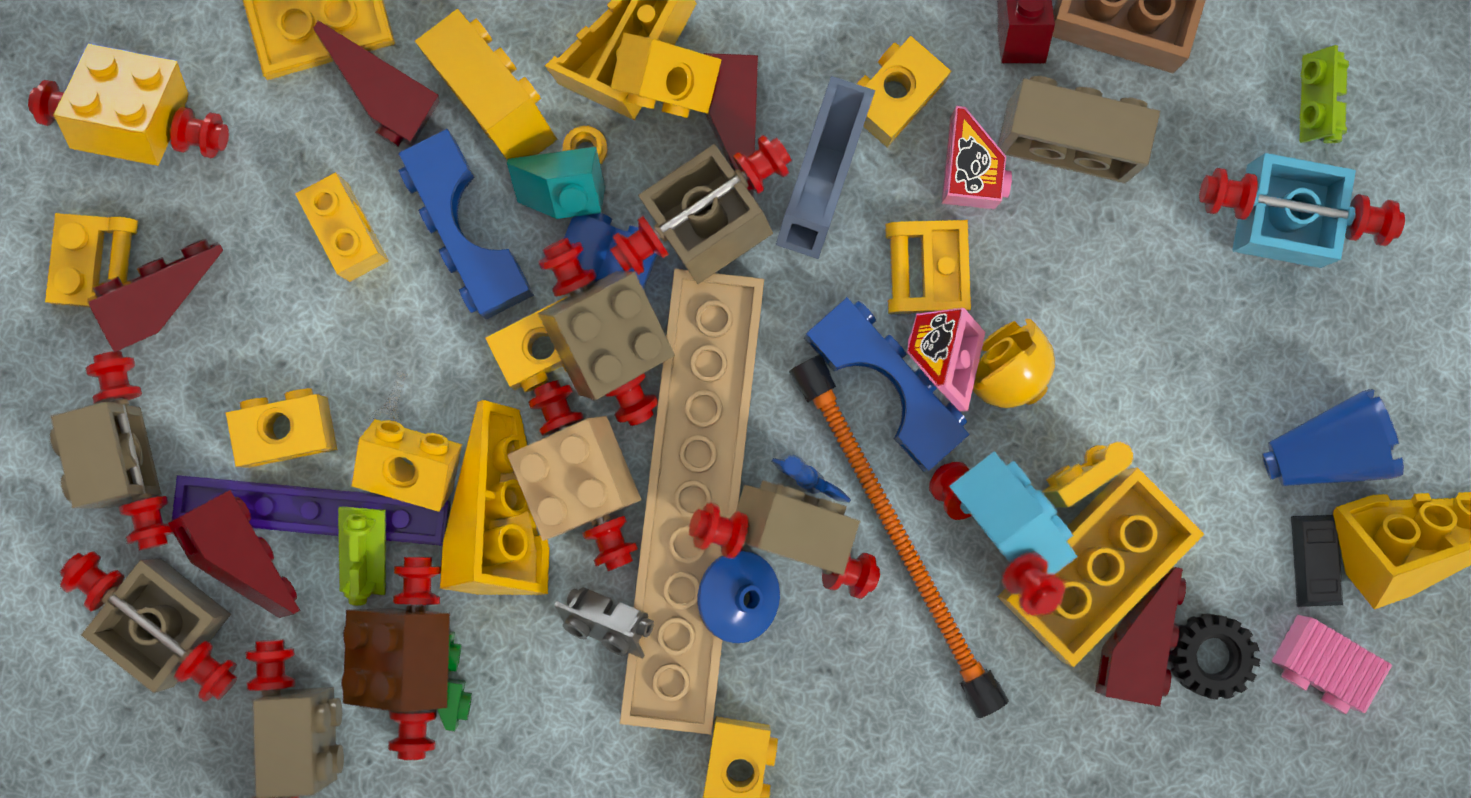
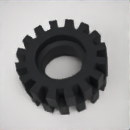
[1168,613,1260,700]

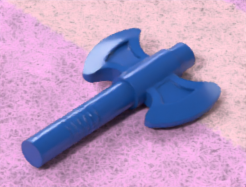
[771,456,851,503]

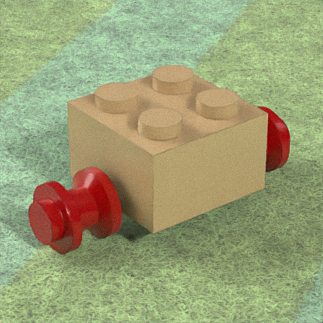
[508,380,641,572]

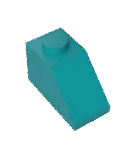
[507,147,605,219]

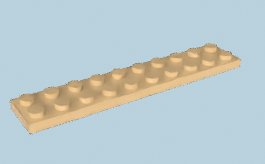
[620,268,764,735]

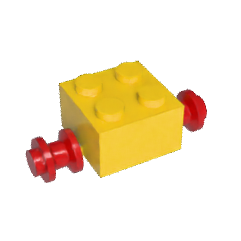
[28,44,229,166]

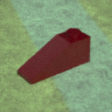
[313,21,440,147]
[703,53,758,197]

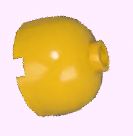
[973,319,1055,408]

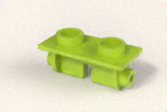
[1299,45,1349,144]
[338,507,386,606]

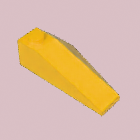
[440,400,550,595]

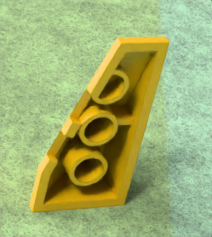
[1333,492,1471,610]

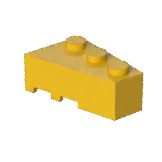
[545,0,696,120]
[415,8,558,160]

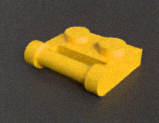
[45,213,138,307]
[885,220,971,315]
[1041,442,1133,508]

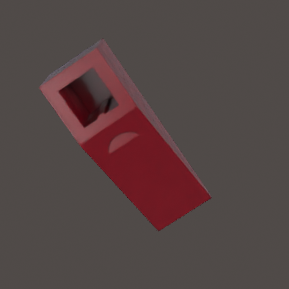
[997,0,1055,64]
[87,239,223,352]
[168,490,300,618]
[1095,567,1186,707]

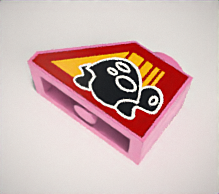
[942,106,1012,209]
[907,307,986,411]

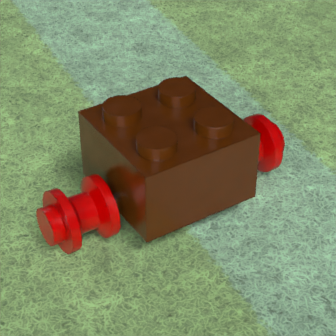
[341,557,450,760]

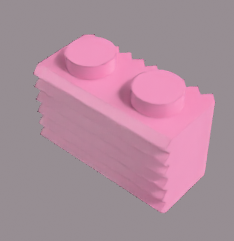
[1272,615,1392,715]

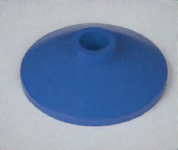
[698,551,780,643]

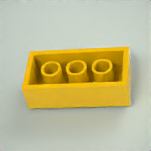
[997,468,1205,667]

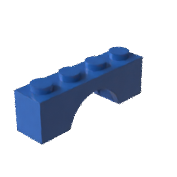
[398,129,534,320]
[804,298,970,472]

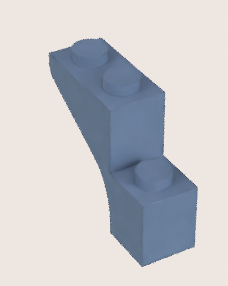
[776,76,875,259]

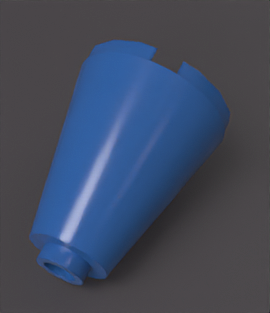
[1262,388,1404,486]

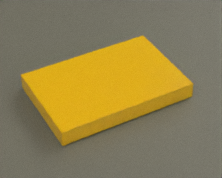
[243,0,395,80]

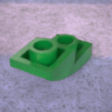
[438,632,472,731]

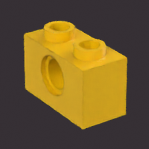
[611,33,722,118]
[857,36,951,147]
[295,172,389,282]
[485,296,567,393]
[226,388,337,468]
[351,419,462,512]
[703,716,778,798]

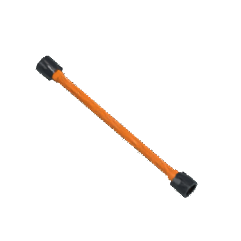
[789,354,1009,718]

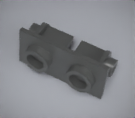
[554,587,654,659]

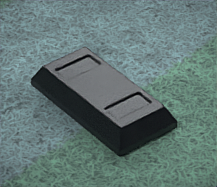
[1291,515,1343,607]

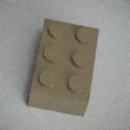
[997,76,1160,184]

